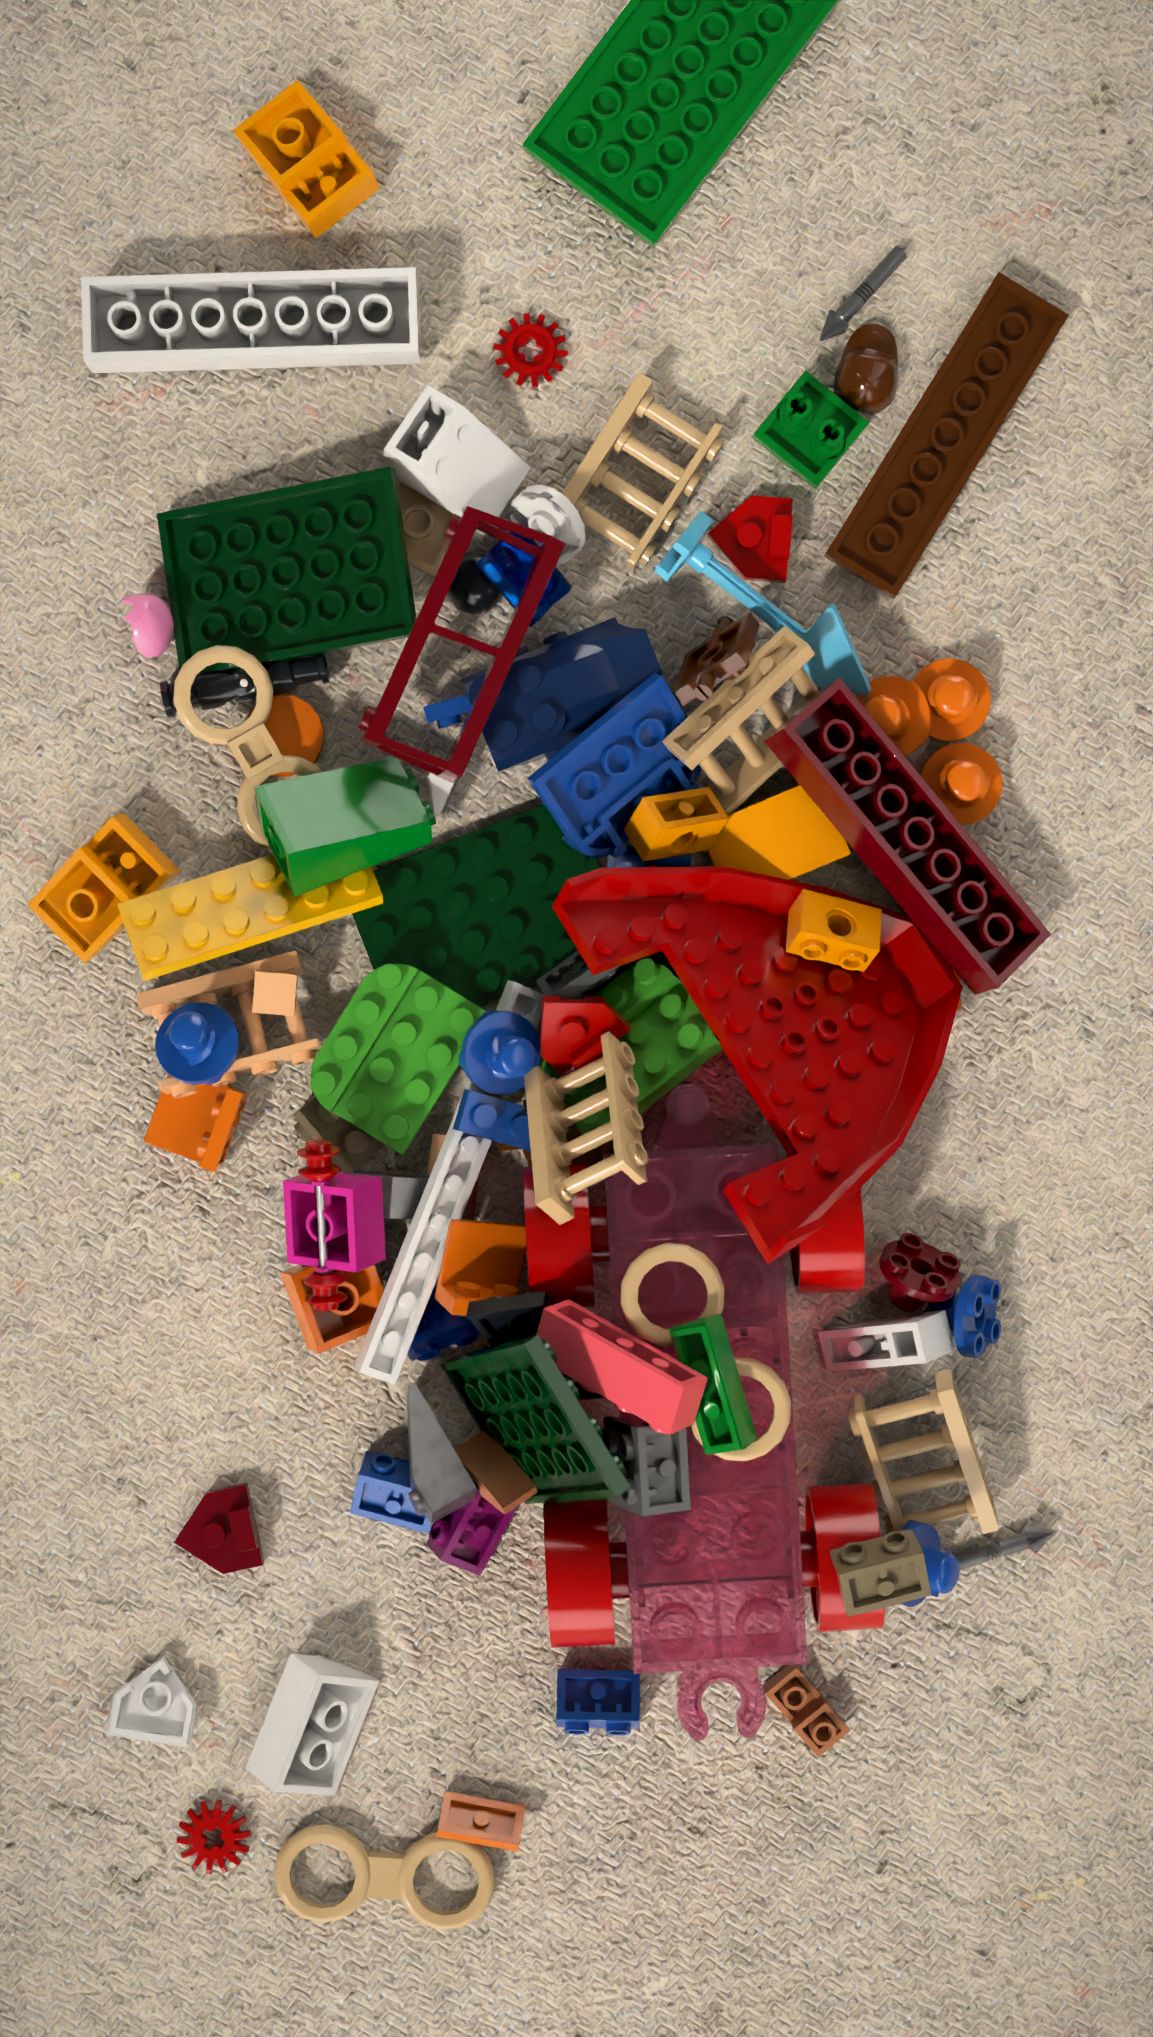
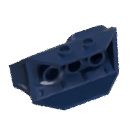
[461,617,663,772]

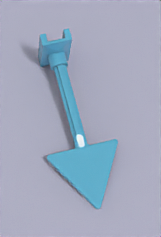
[654,510,871,696]

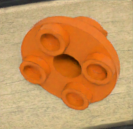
[912,658,991,742]
[856,676,932,757]
[920,743,1002,826]

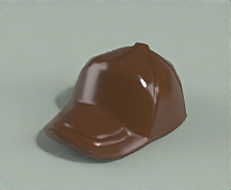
[834,324,898,415]

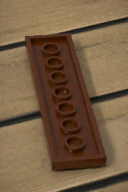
[824,272,1069,599]

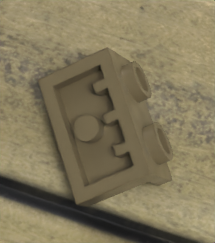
[293,1096,385,1174]
[830,1529,931,1617]

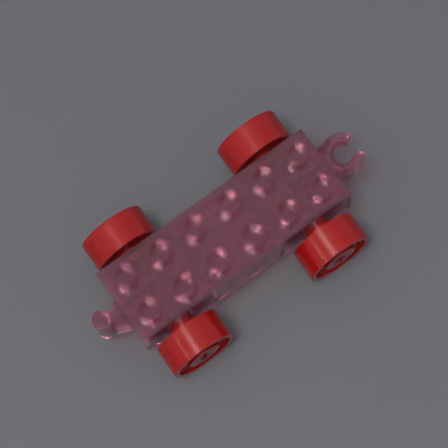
[523,1083,885,1741]

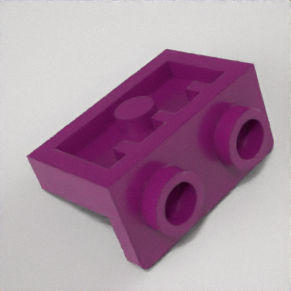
[427,1479,517,1576]

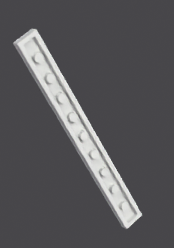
[353,980,545,1385]

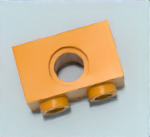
[624,787,729,862]
[786,889,882,972]

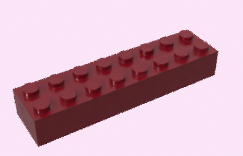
[763,677,1051,995]

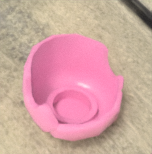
[122,593,174,658]

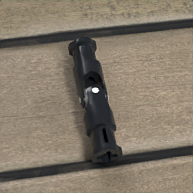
[160,653,330,718]

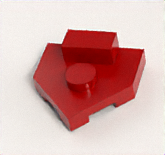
[707,495,793,583]
[538,996,631,1077]

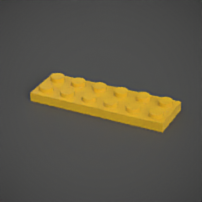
[117,854,383,981]

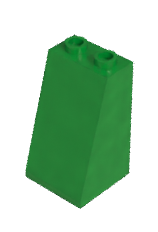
[255,757,436,897]

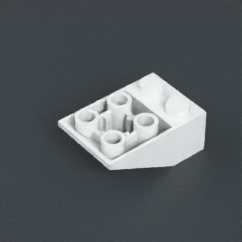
[382,385,531,526]

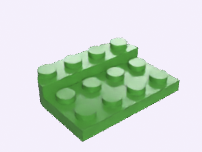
[541,958,723,1149]
[310,964,487,1155]

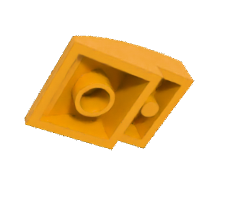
[232,80,380,239]
[707,785,851,880]
[27,813,181,963]

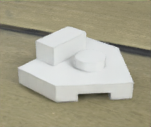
[107,1656,198,1747]

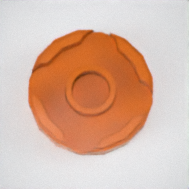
[246,694,325,777]

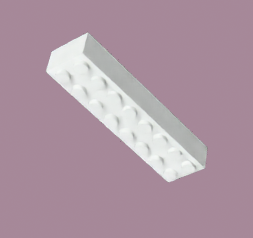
[81,267,421,373]

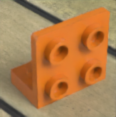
[144,1074,250,1172]
[435,1219,526,1316]

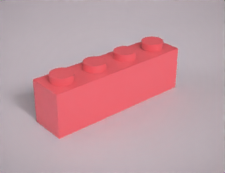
[536,1299,708,1435]

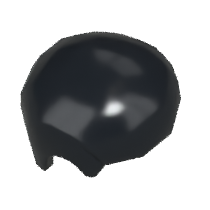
[446,550,509,615]

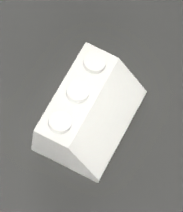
[245,1653,379,1796]

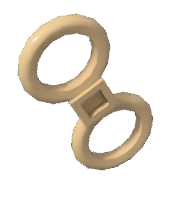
[173,645,322,850]
[620,1243,791,1461]
[274,1824,495,1930]

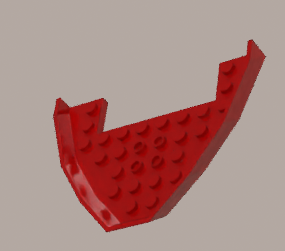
[552,867,963,1265]

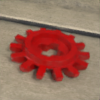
[494,313,568,388]
[177,1799,251,1875]

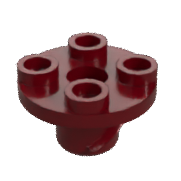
[879,1233,961,1313]

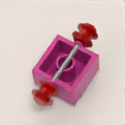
[283,1139,386,1311]

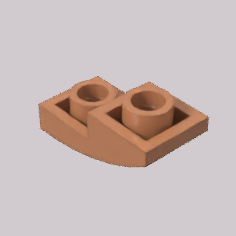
[454,1431,537,1515]
[762,1661,850,1757]

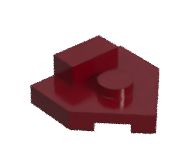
[174,1482,265,1574]

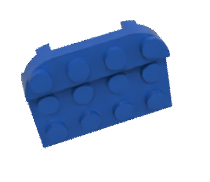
[527,673,701,858]

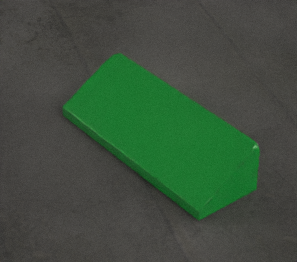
[669,1314,757,1455]

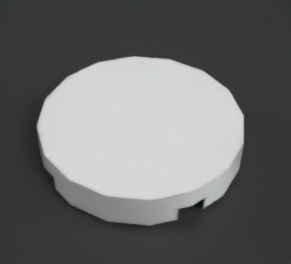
[510,484,586,564]

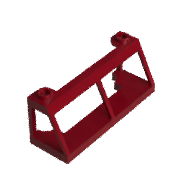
[358,506,566,783]

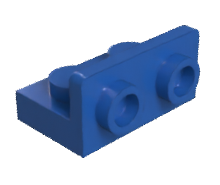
[350,1451,432,1534]
[556,1669,640,1736]

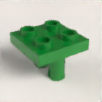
[752,370,869,490]

